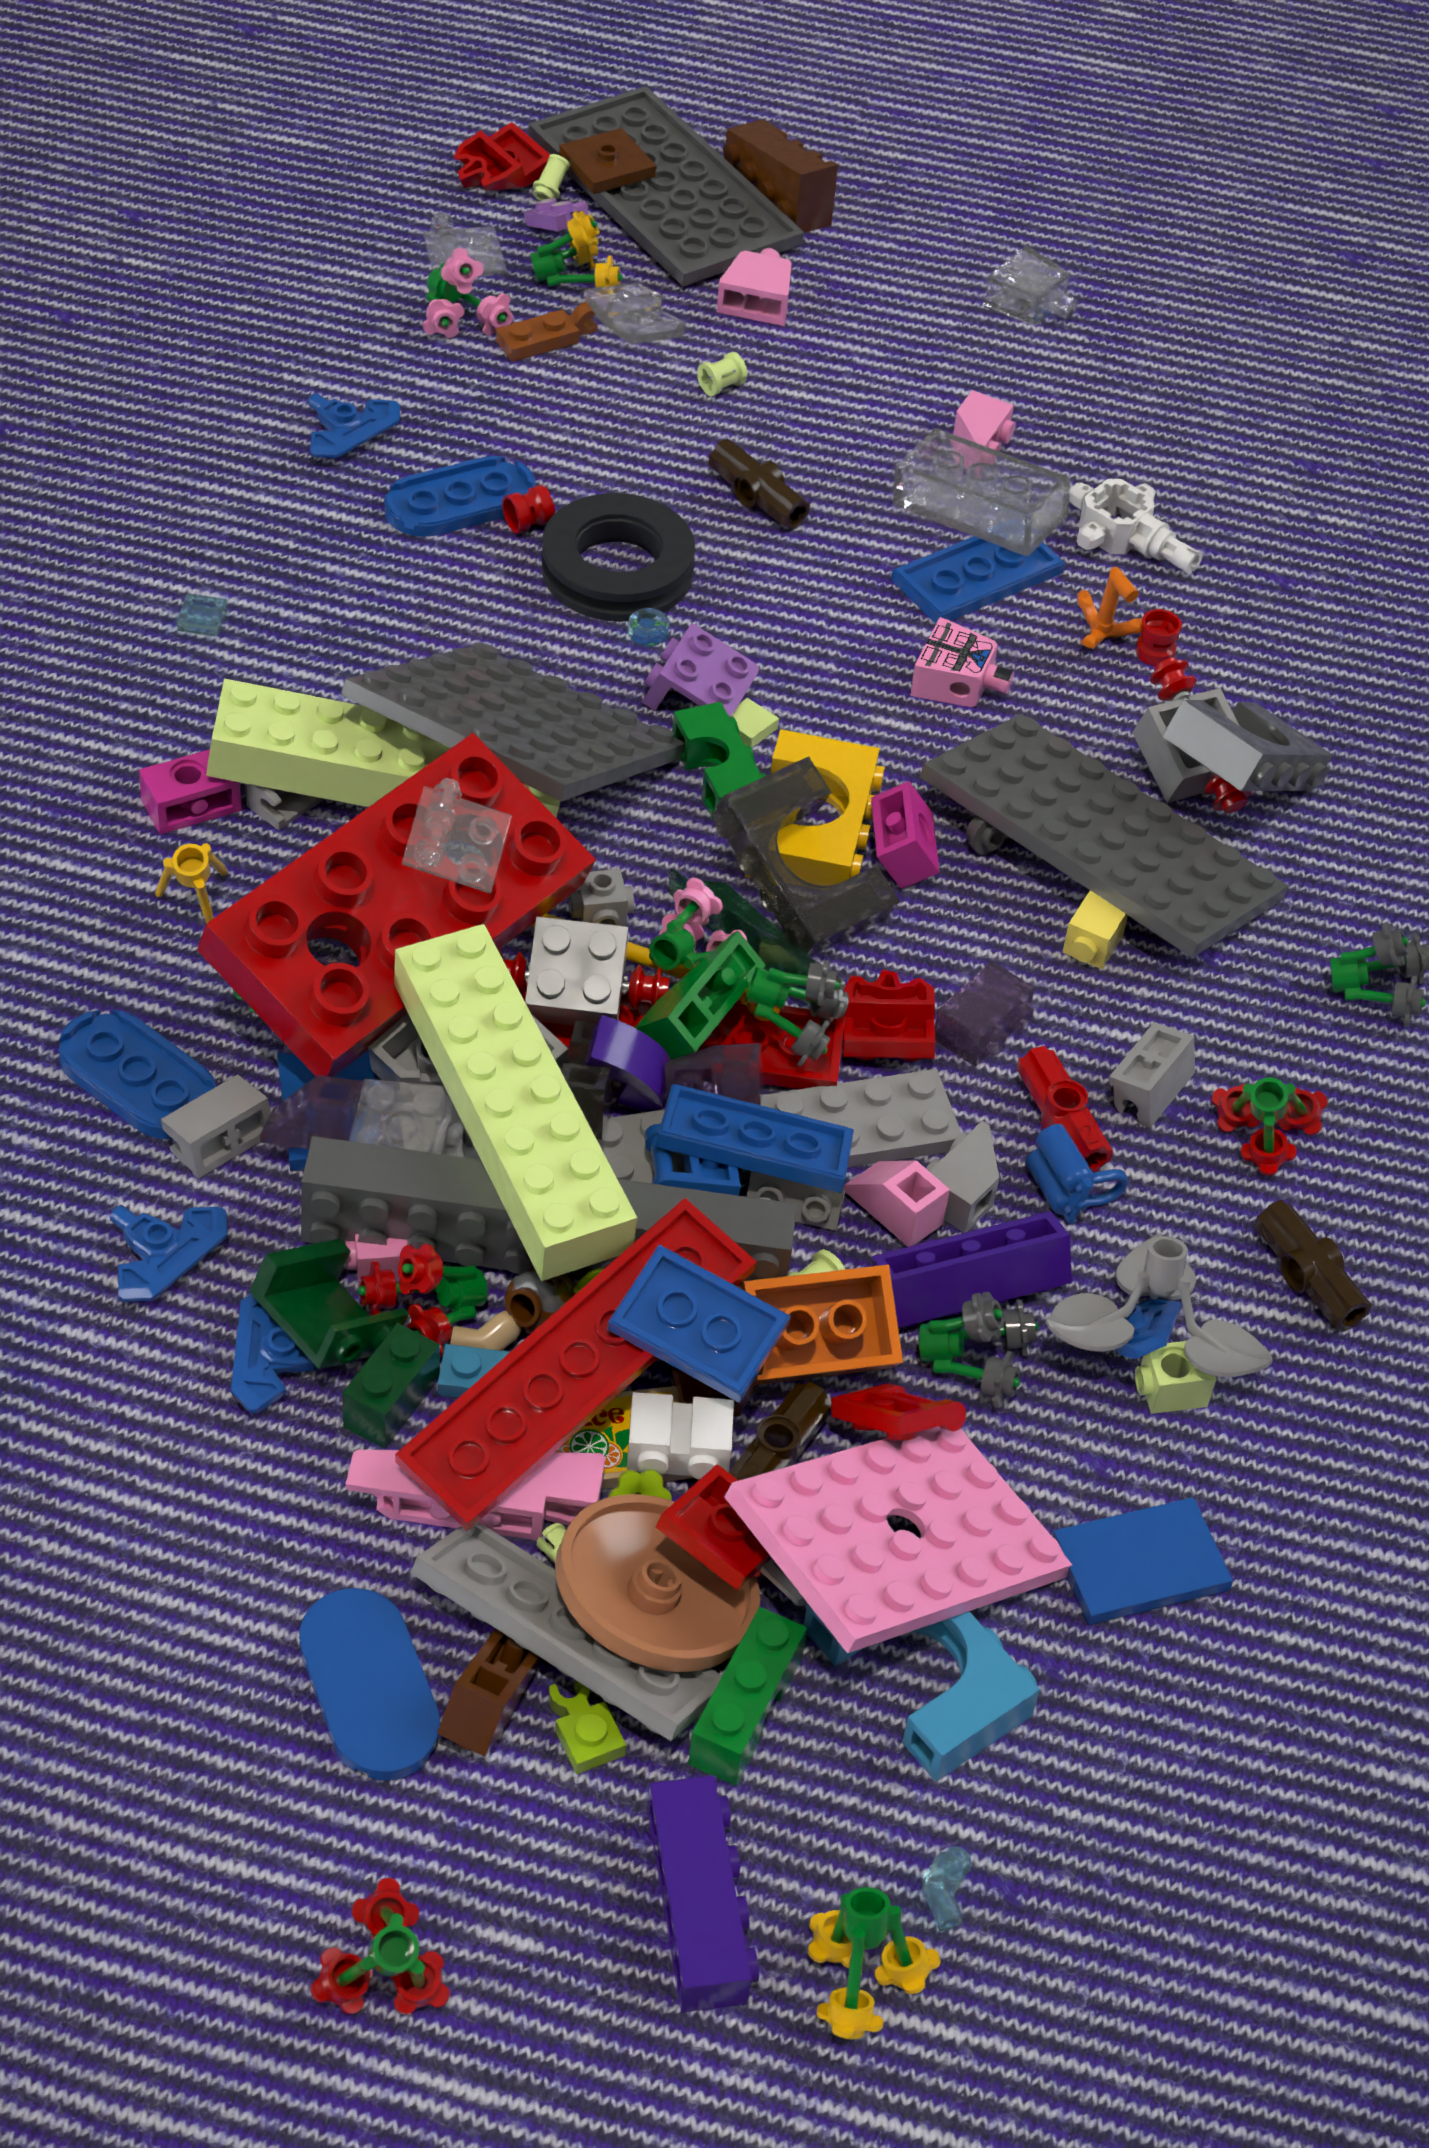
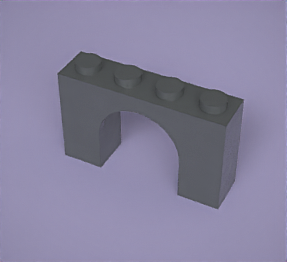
[1162,699,1333,791]

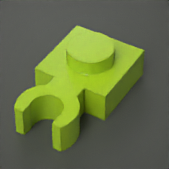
[549,1679,627,1775]

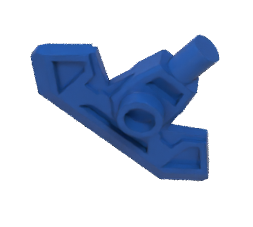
[308,393,400,458]
[110,1205,227,1302]
[230,1294,340,1414]
[1115,1297,1182,1359]

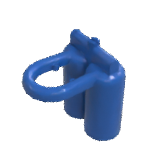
[1025,1124,1129,1223]

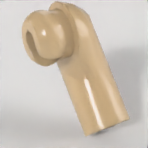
[450,1311,521,1351]

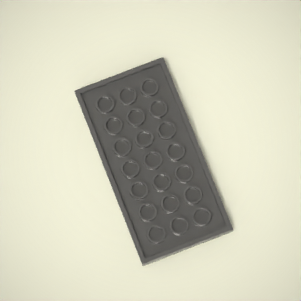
[528,86,804,286]
[920,714,1289,958]

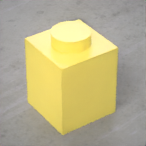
[1063,890,1128,969]

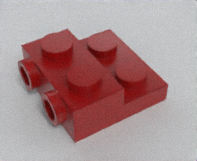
[655,1464,772,1591]

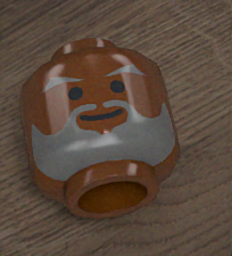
[504,1268,575,1334]

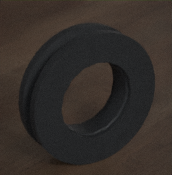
[541,493,695,622]

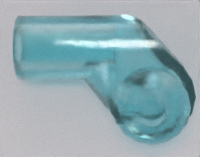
[922,1846,972,1931]

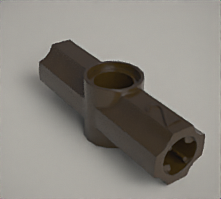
[708,438,810,530]
[1254,1200,1372,1332]
[729,1381,832,1481]

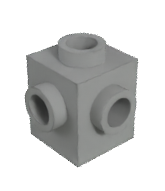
[568,869,634,927]

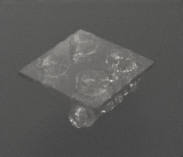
[423,212,507,276]
[401,778,512,893]

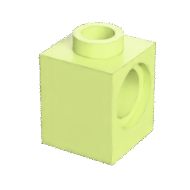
[1135,1341,1216,1414]

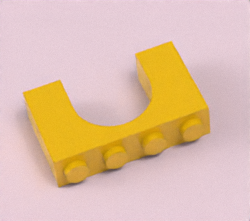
[745,729,885,897]

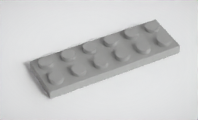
[411,1522,722,1741]

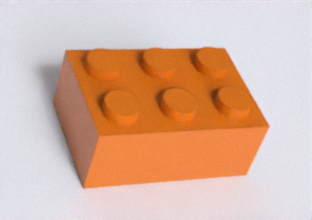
[738,1265,903,1385]

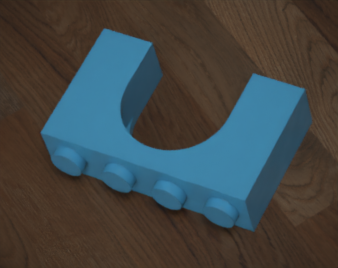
[804,1603,1040,1782]

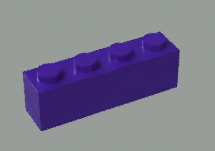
[872,1211,1072,1328]
[647,1775,759,2013]

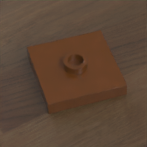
[559,128,656,194]

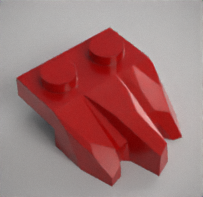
[453,122,550,190]
[843,969,935,1061]

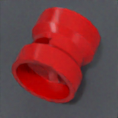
[502,485,555,534]
[1135,609,1182,666]

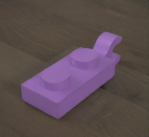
[524,198,588,231]

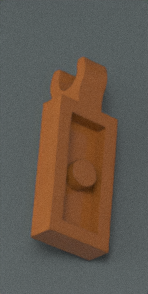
[496,302,598,362]

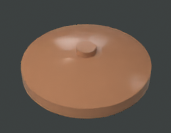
[555,1494,760,1672]

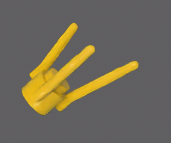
[155,843,228,923]

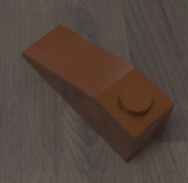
[437,1628,543,1757]

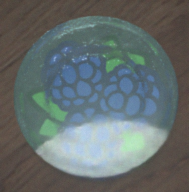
[628,608,669,646]

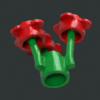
[1211,1077,1328,1175]
[358,1244,488,1357]
[310,1878,450,2015]

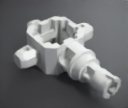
[1068,479,1203,574]

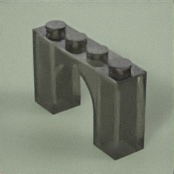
[712,756,900,960]

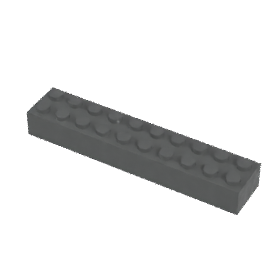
[301,1136,797,1285]

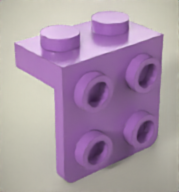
[642,623,759,717]

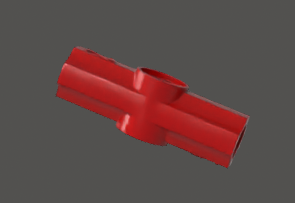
[1017,1045,1113,1173]

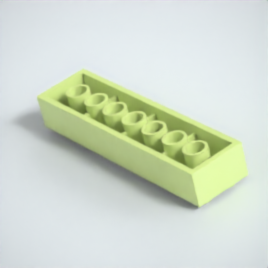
[206,679,560,817]
[394,924,637,1281]

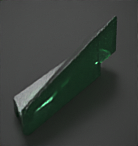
[668,869,840,1006]

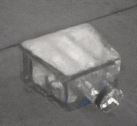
[983,246,1077,325]

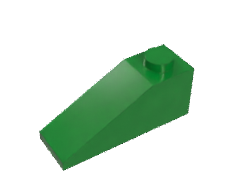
[635,931,766,1060]

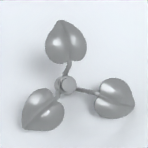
[1046,1233,1273,1377]

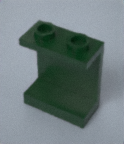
[249,1238,409,1369]

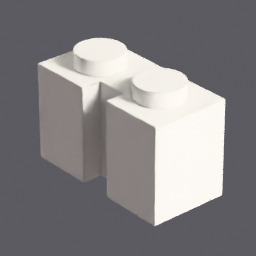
[627,1392,734,1479]

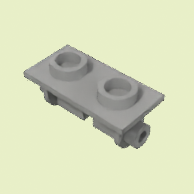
[747,1171,846,1231]

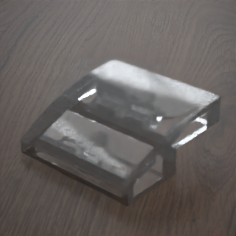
[584,282,686,344]

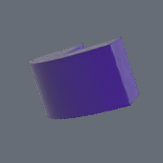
[583,1015,672,1112]

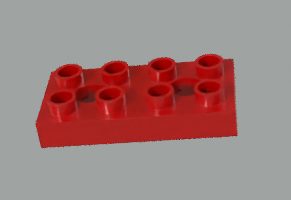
[197,733,596,1084]

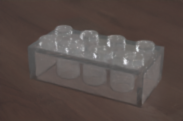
[893,428,1070,556]

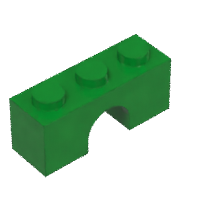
[672,701,771,828]
[688,1606,807,1786]

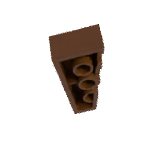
[723,119,838,233]

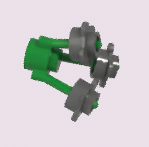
[1330,923,1429,1027]
[745,960,849,1067]
[919,1292,1039,1409]

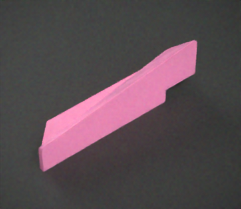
[346,1450,605,1540]

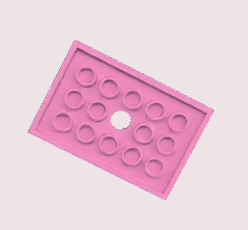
[725,1426,1072,1653]

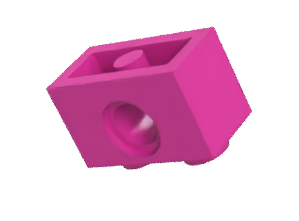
[139,749,242,835]
[871,781,940,889]

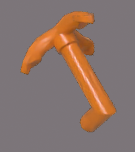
[1077,567,1142,649]

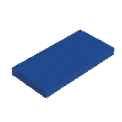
[891,519,1065,624]
[655,1084,854,1193]

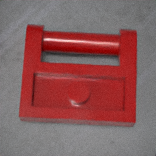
[831,1383,966,1441]

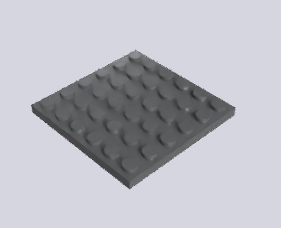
[341,643,685,801]

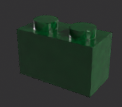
[342,1323,440,1449]

